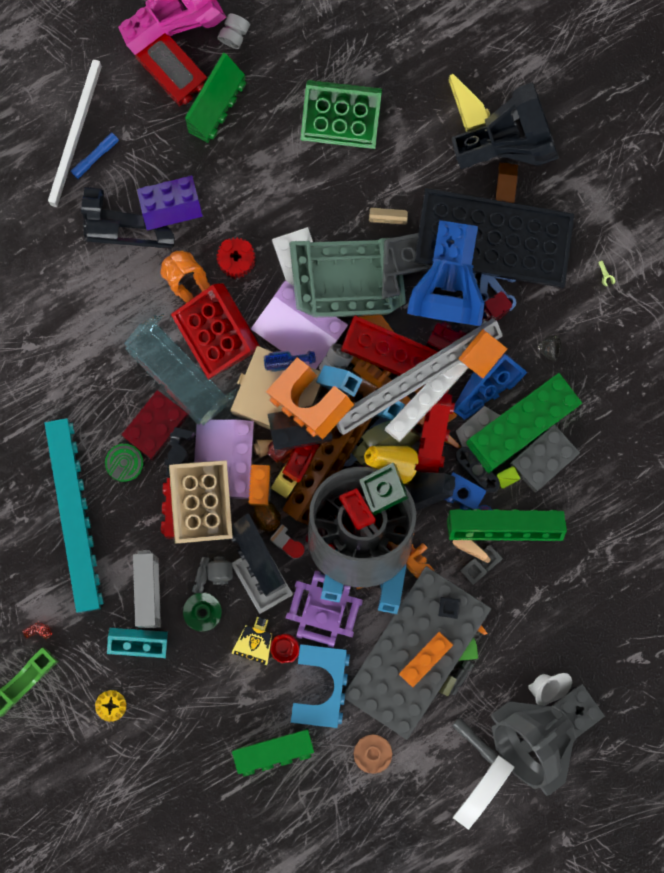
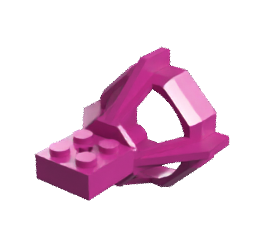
[118,0,227,55]

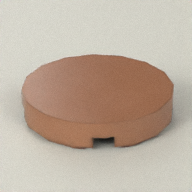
[353,734,392,774]

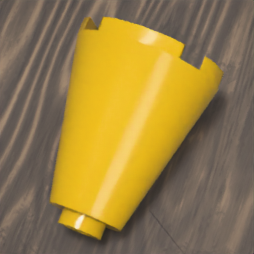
[364,446,418,484]

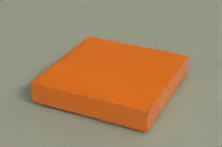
[458,329,507,378]

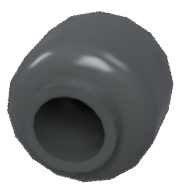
[208,557,233,585]

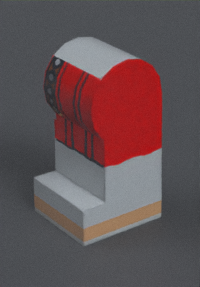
[270,525,305,559]

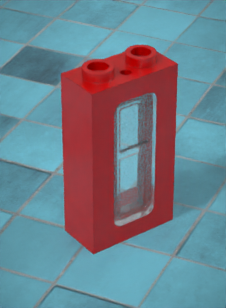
[135,33,207,107]

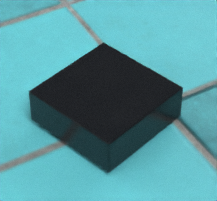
[438,597,461,619]

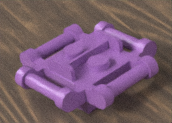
[286,570,363,648]

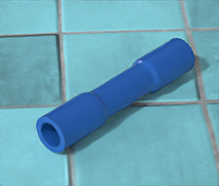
[71,132,119,179]

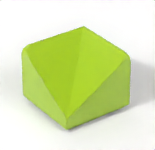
[496,466,520,489]

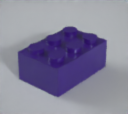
[137,176,203,230]

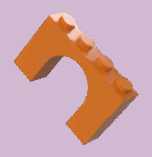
[266,357,354,440]

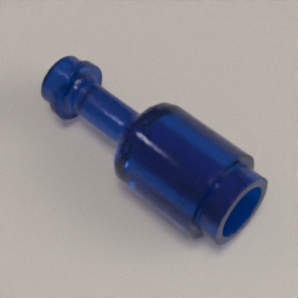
[264,351,316,372]

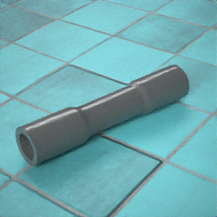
[452,718,498,765]

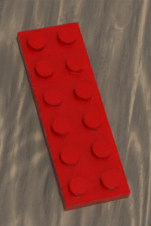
[341,315,449,394]

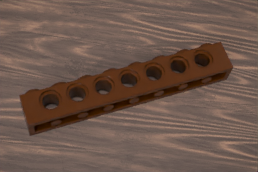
[282,377,379,525]

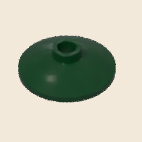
[183,593,222,632]

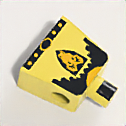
[232,617,272,665]

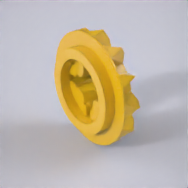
[95,690,126,722]

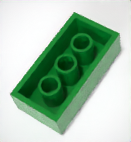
[232,729,314,777]

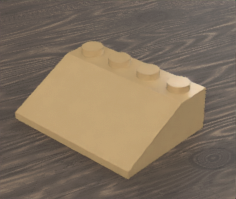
[169,460,232,543]

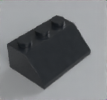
[267,405,332,452]

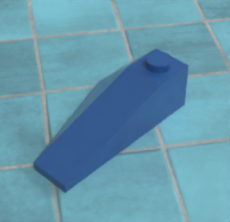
[454,352,527,420]

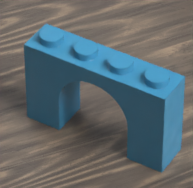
[316,365,405,421]
[320,549,406,614]
[291,644,350,728]

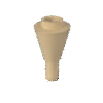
[253,440,275,458]

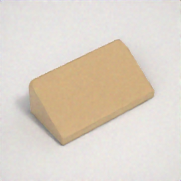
[369,208,408,225]

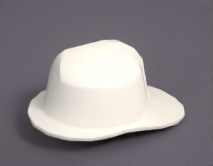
[528,673,572,706]

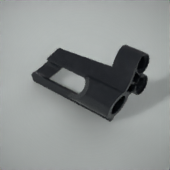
[81,187,175,249]

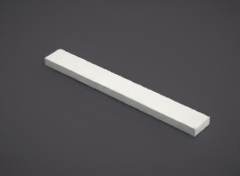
[48,60,102,207]

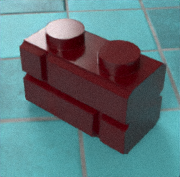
[482,291,512,323]
[427,322,467,351]

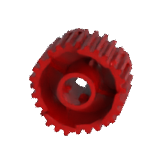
[217,237,256,279]

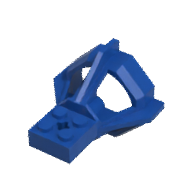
[407,220,484,326]

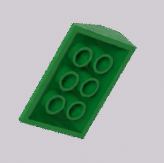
[185,52,246,143]
[300,80,382,149]

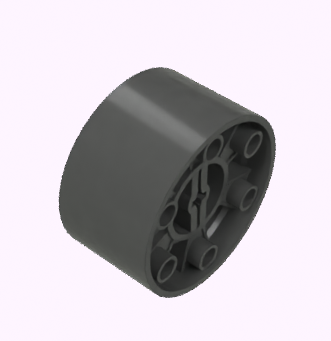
[308,467,416,588]

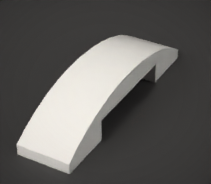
[453,755,514,830]

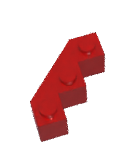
[415,394,455,473]

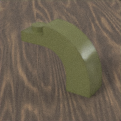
[352,420,421,467]

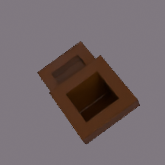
[495,162,518,203]

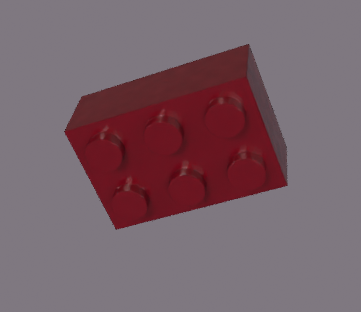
[121,390,188,461]

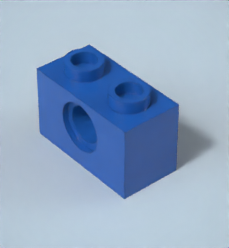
[444,472,486,510]

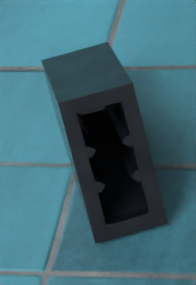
[404,471,455,511]

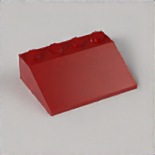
[171,283,260,379]

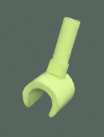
[598,261,615,287]

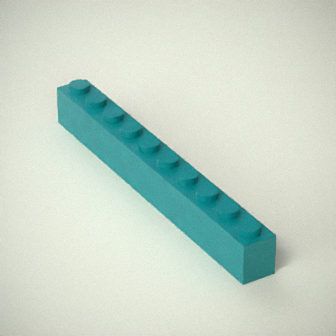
[44,418,104,613]

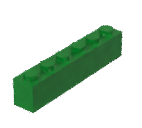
[447,509,567,541]

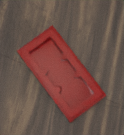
[339,488,376,530]

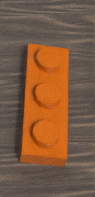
[399,631,453,688]

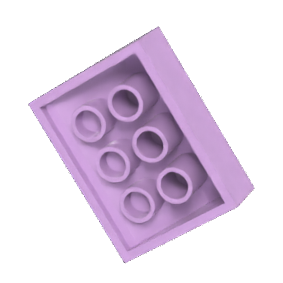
[251,281,348,369]
[194,420,254,499]

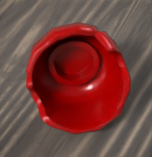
[270,634,300,663]

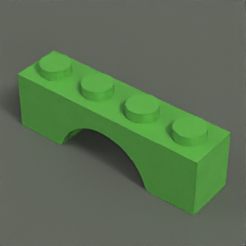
[0,647,59,717]

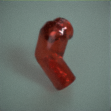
[22,622,52,639]

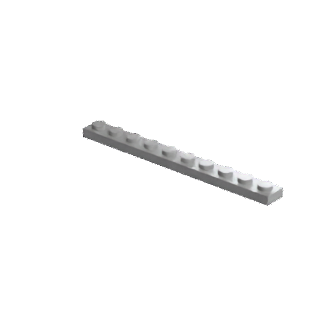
[337,318,502,435]

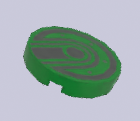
[105,444,143,482]

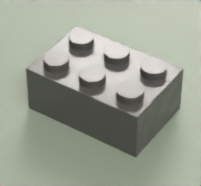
[510,424,580,493]

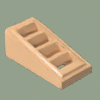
[453,540,491,563]

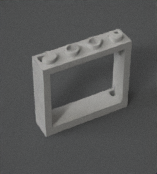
[133,550,161,628]

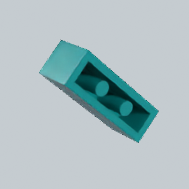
[107,628,168,658]

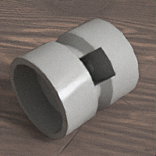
[217,13,250,49]
[319,344,353,371]

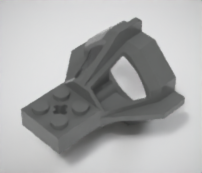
[491,684,605,796]

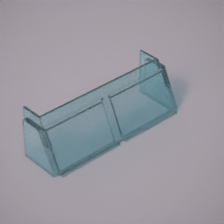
[124,314,237,426]

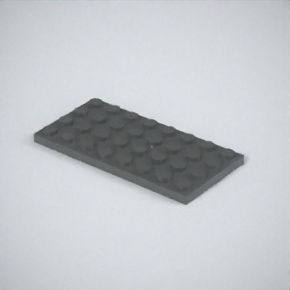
[345,566,492,740]

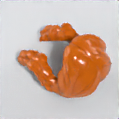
[160,251,210,303]

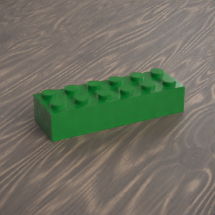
[466,373,582,474]

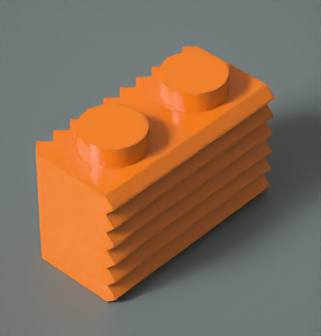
[248,465,270,506]

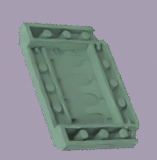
[289,238,406,318]

